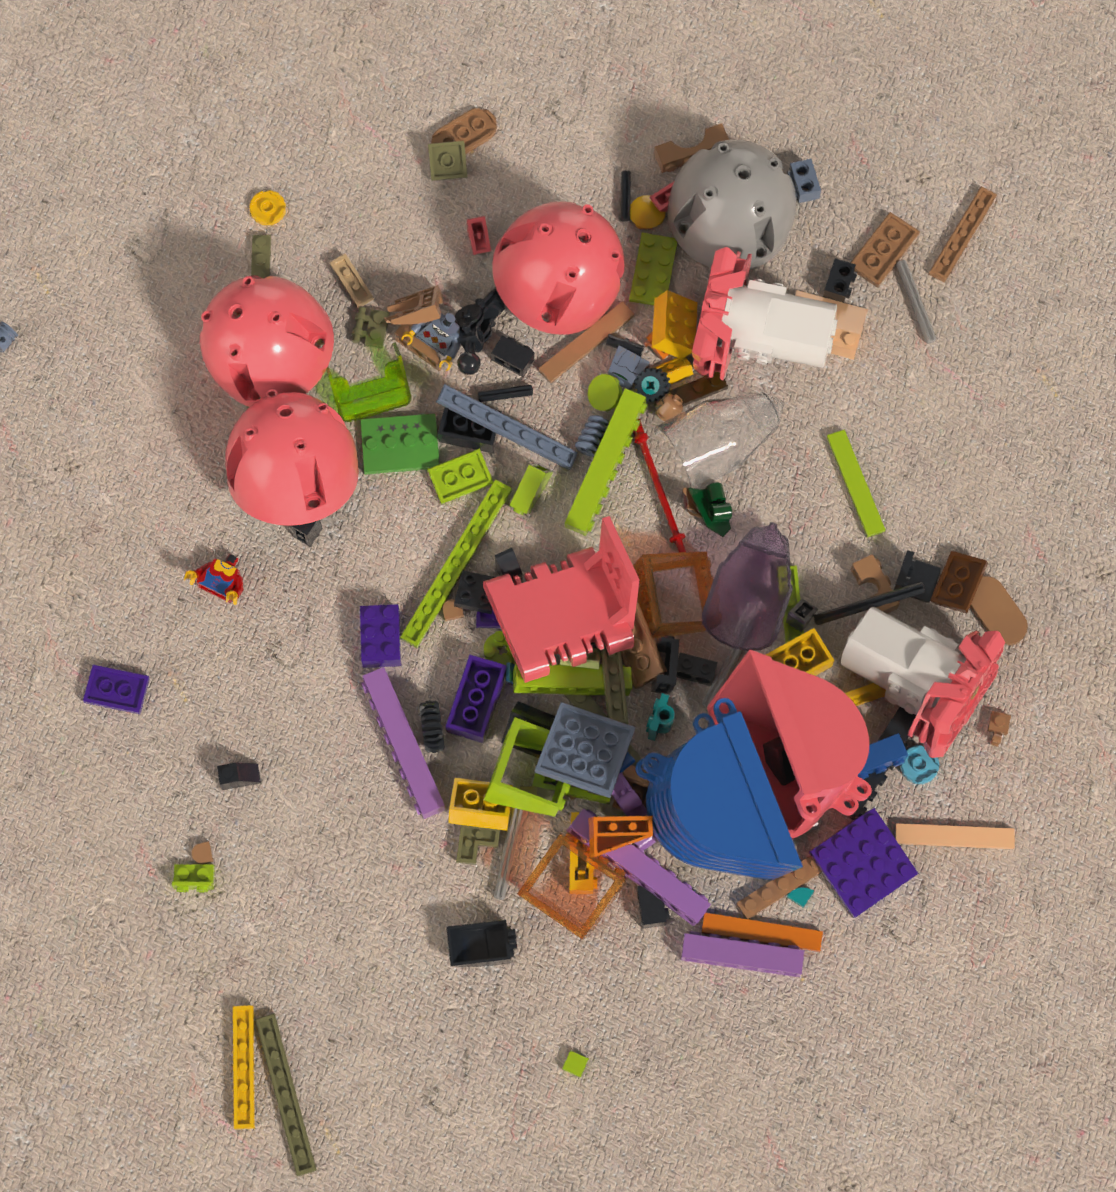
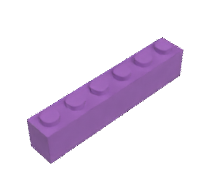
[681,931,804,977]

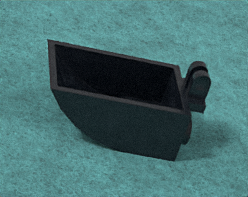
[446,920,517,967]

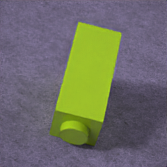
[510,464,553,515]

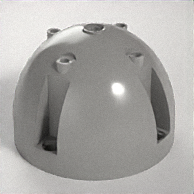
[667,140,796,269]

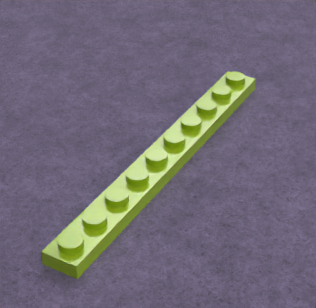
[400,479,512,648]

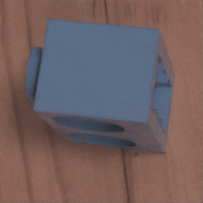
[787,159,821,203]

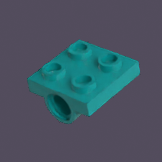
[646,693,675,741]

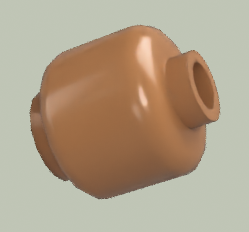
[655,394,683,421]

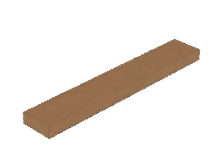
[928,186,997,283]
[539,301,635,384]

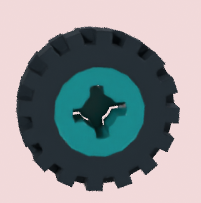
[635,367,671,402]

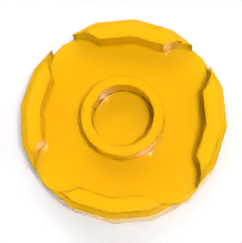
[249,190,286,226]

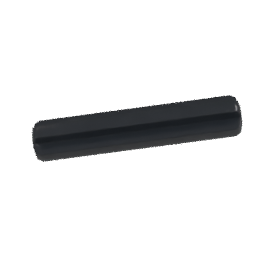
[620,170,631,222]
[478,385,533,402]

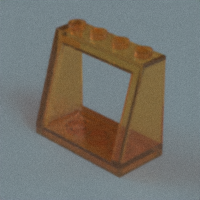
[633,551,721,639]
[517,832,628,940]

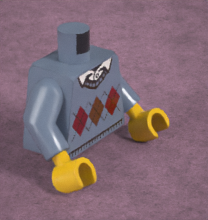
[402,313,461,371]

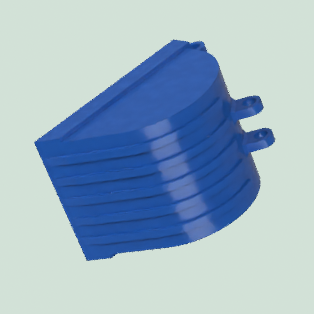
[635,698,803,881]

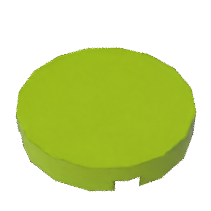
[588,374,623,412]

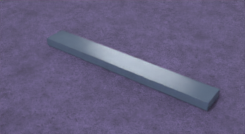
[436,384,578,470]

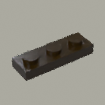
[669,372,728,406]

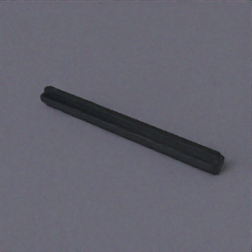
[814,582,925,625]

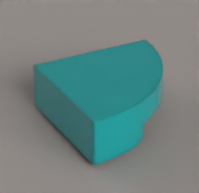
[787,887,814,908]

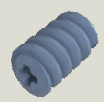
[575,415,610,457]

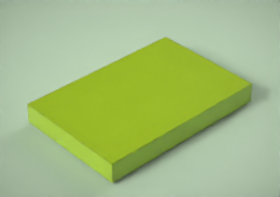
[427,448,494,505]

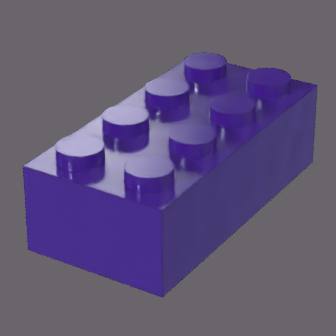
[446,655,507,743]

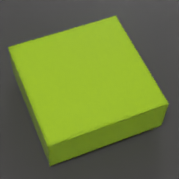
[562,1050,589,1078]

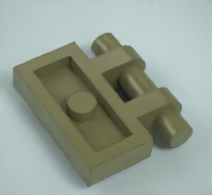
[351,307,390,348]

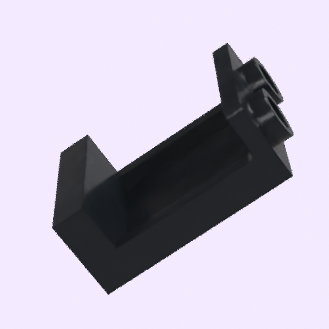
[651,635,680,694]

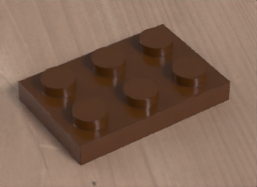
[930,551,988,614]

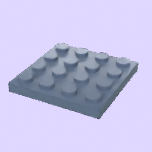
[535,702,636,798]

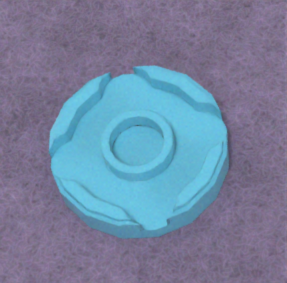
[900,745,939,784]

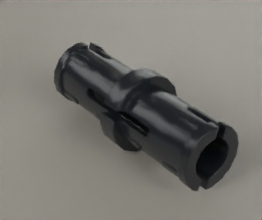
[606,334,645,357]

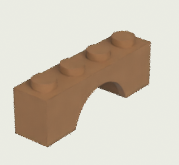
[654,123,729,173]

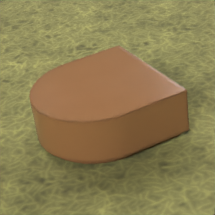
[443,599,464,621]
[191,841,214,864]

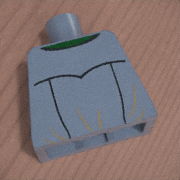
[608,345,650,390]

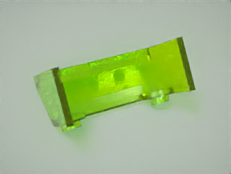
[326,342,412,422]

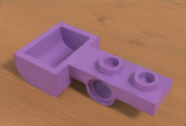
[612,773,658,850]

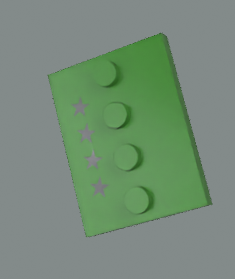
[361,413,439,475]

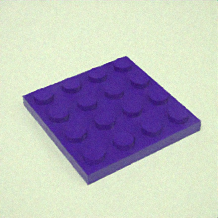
[809,808,919,918]

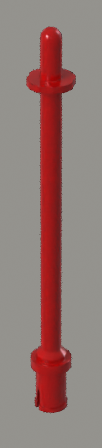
[633,419,686,556]

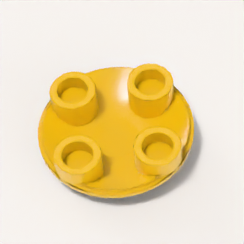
[630,195,665,229]

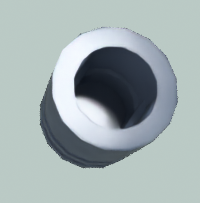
[0,321,18,353]

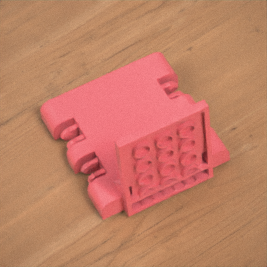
[483,516,639,683]

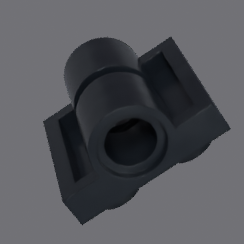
[454,570,495,614]

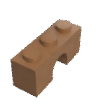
[850,554,900,614]

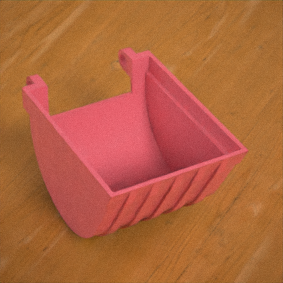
[706,650,872,839]

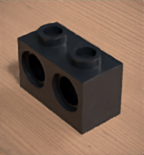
[823,258,858,303]
[677,652,718,686]

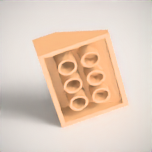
[795,290,868,360]

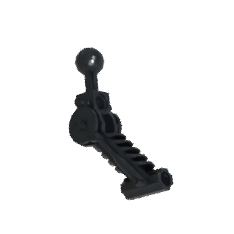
[454,287,507,375]

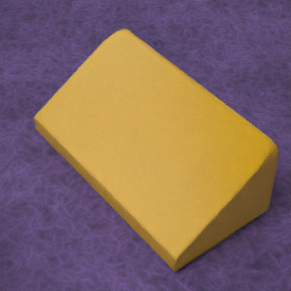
[655,357,693,384]

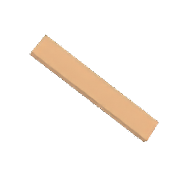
[895,823,1015,849]

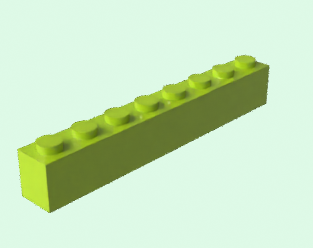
[564,388,648,536]

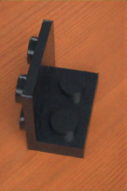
[894,550,941,603]

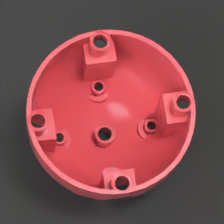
[492,201,625,335]
[200,275,334,407]
[225,390,359,525]

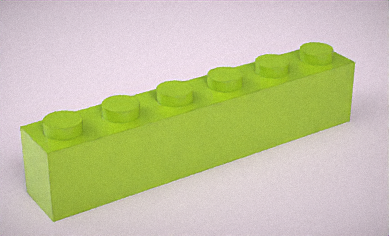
[513,663,632,696]

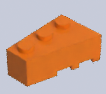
[589,816,653,858]

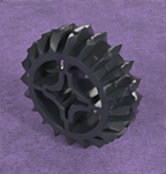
[419,700,445,753]

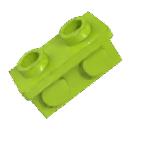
[172,864,215,893]

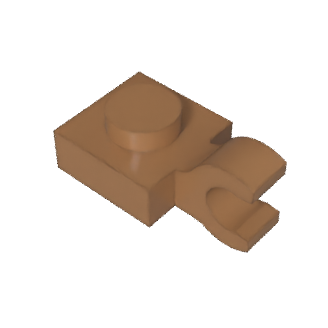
[987,711,1011,747]

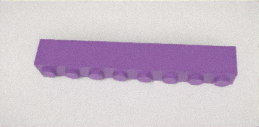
[361,667,445,819]
[566,808,711,927]

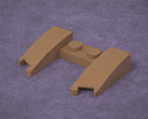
[384,285,443,325]

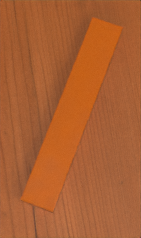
[701,913,823,952]

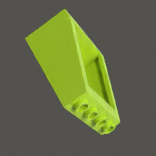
[484,717,571,817]

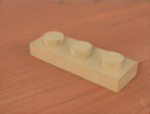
[330,254,374,308]

